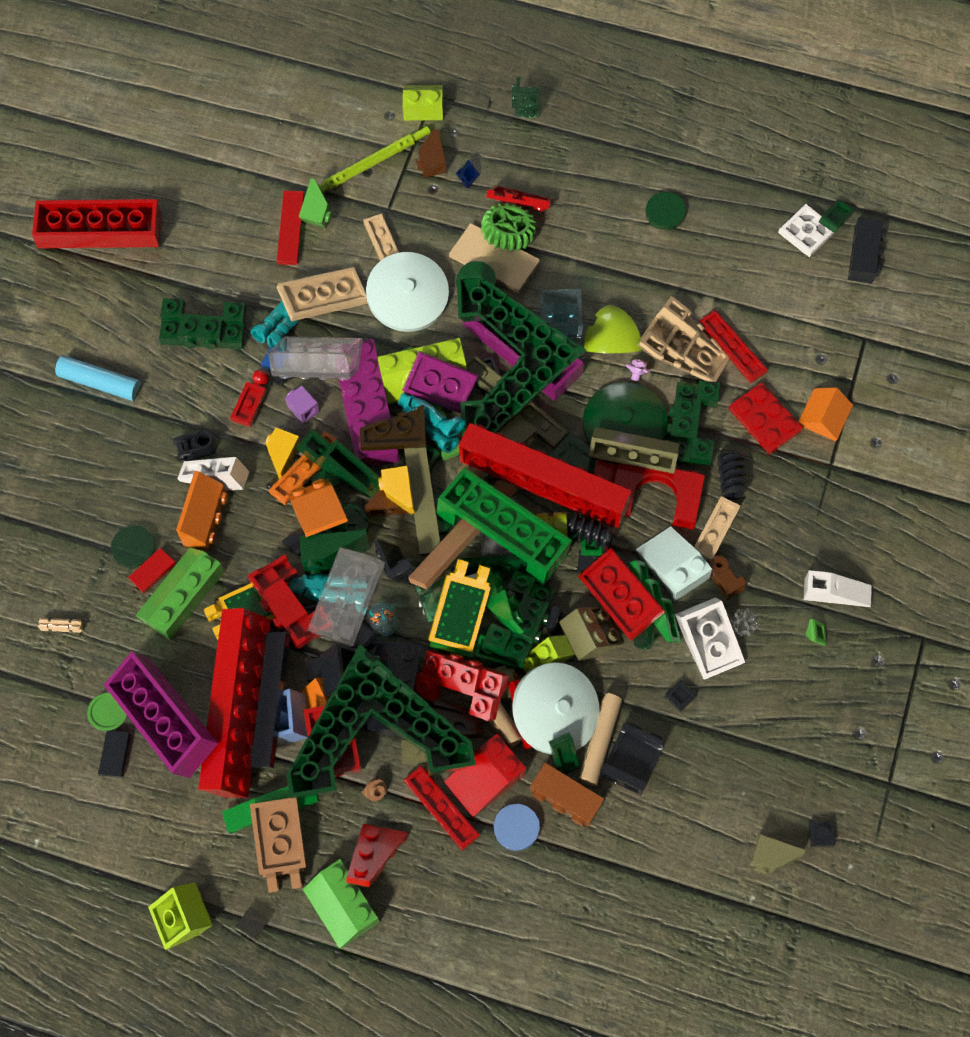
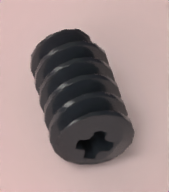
[717,452,748,500]
[567,511,616,551]

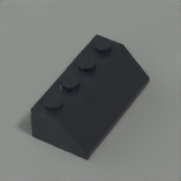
[361,642,422,739]

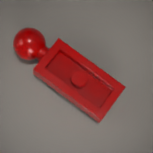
[230,369,269,428]

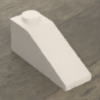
[178,457,249,491]

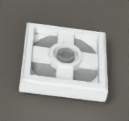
[778,204,834,257]

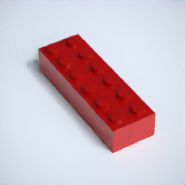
[32,199,162,248]

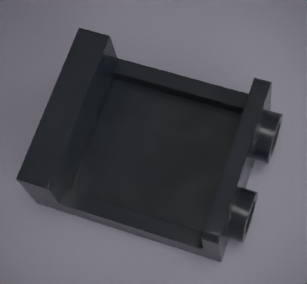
[600,723,665,796]

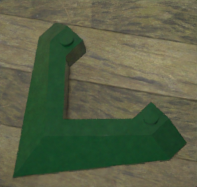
[457,274,586,437]
[286,645,476,799]

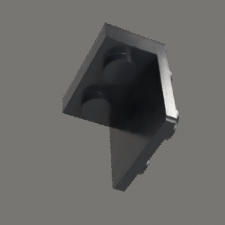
[374,539,422,585]

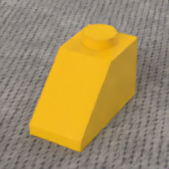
[266,427,300,479]
[378,466,415,514]

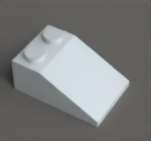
[675,598,745,679]

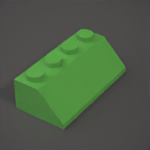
[135,548,225,641]

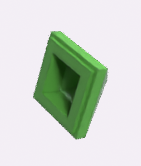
[805,619,827,646]

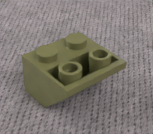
[559,606,623,661]

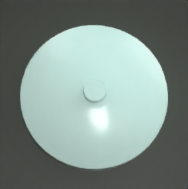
[366,252,449,332]
[512,663,599,755]

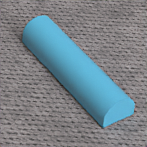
[55,355,142,401]

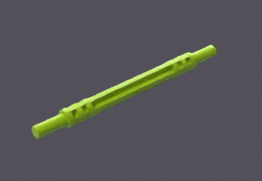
[319,126,431,192]

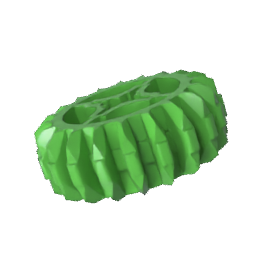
[481,203,536,252]

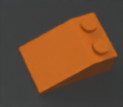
[288,479,348,537]

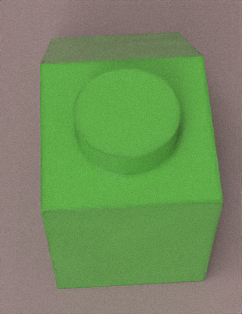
[299,179,333,228]

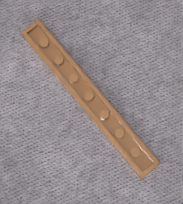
[408,479,520,589]

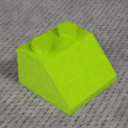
[403,85,443,121]
[148,882,212,950]

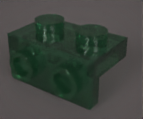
[512,77,540,118]

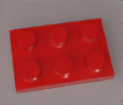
[728,382,803,455]

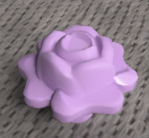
[626,359,651,381]

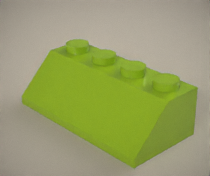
[377,338,467,405]

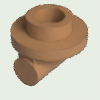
[361,776,387,801]

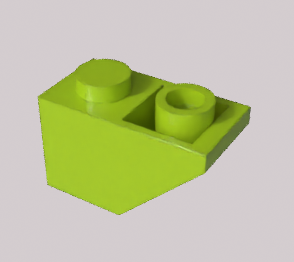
[523,635,575,674]

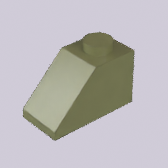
[750,834,805,874]

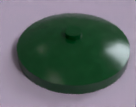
[583,382,668,446]

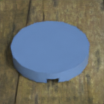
[494,804,540,851]

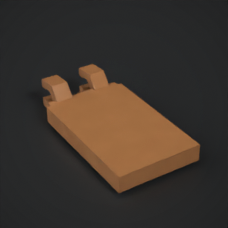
[250,798,307,893]

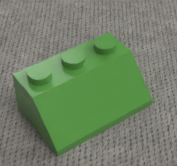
[303,859,380,949]

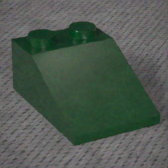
[300,530,370,576]

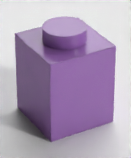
[285,385,320,424]

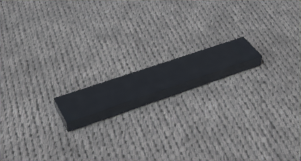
[250,632,290,768]

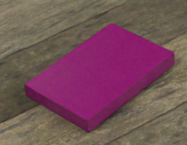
[402,351,478,414]

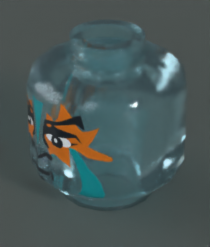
[367,602,399,636]

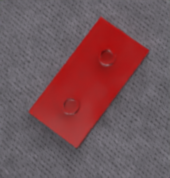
[578,548,665,641]

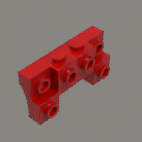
[247,554,335,649]
[413,650,510,721]

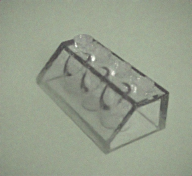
[268,337,363,380]
[307,547,385,647]

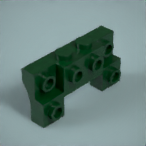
[159,298,247,349]
[666,380,720,466]
[482,571,555,668]

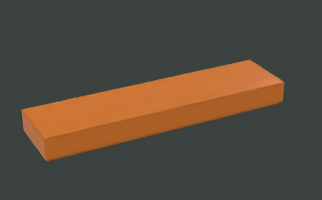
[269,431,342,506]

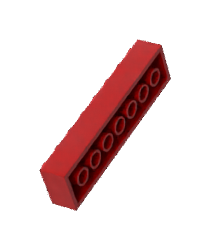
[458,423,631,529]
[198,608,270,798]

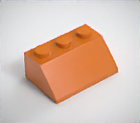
[176,471,228,551]

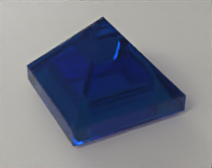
[455,159,480,188]

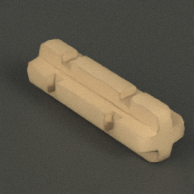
[38,618,83,632]

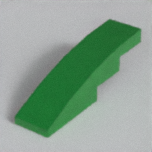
[629,560,681,644]
[222,787,320,834]

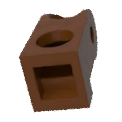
[709,556,747,600]

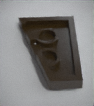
[360,405,426,451]
[422,698,486,738]

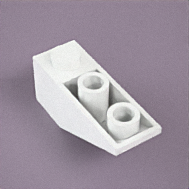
[804,570,872,607]

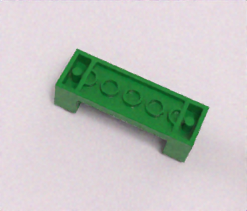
[436,468,572,586]

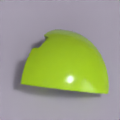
[584,305,642,353]

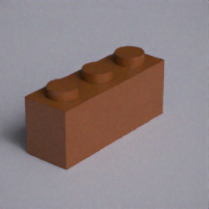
[530,763,604,827]

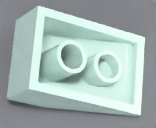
[635,526,712,602]

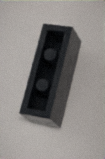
[848,217,885,284]

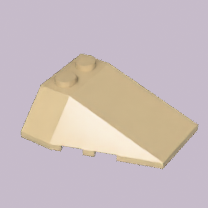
[636,296,730,382]

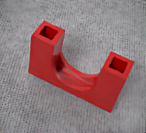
[614,463,705,530]

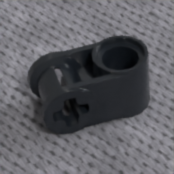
[173,430,217,462]

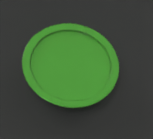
[87,692,127,731]

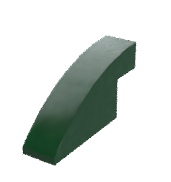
[295,429,380,498]

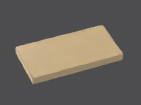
[449,223,540,294]
[277,267,368,321]

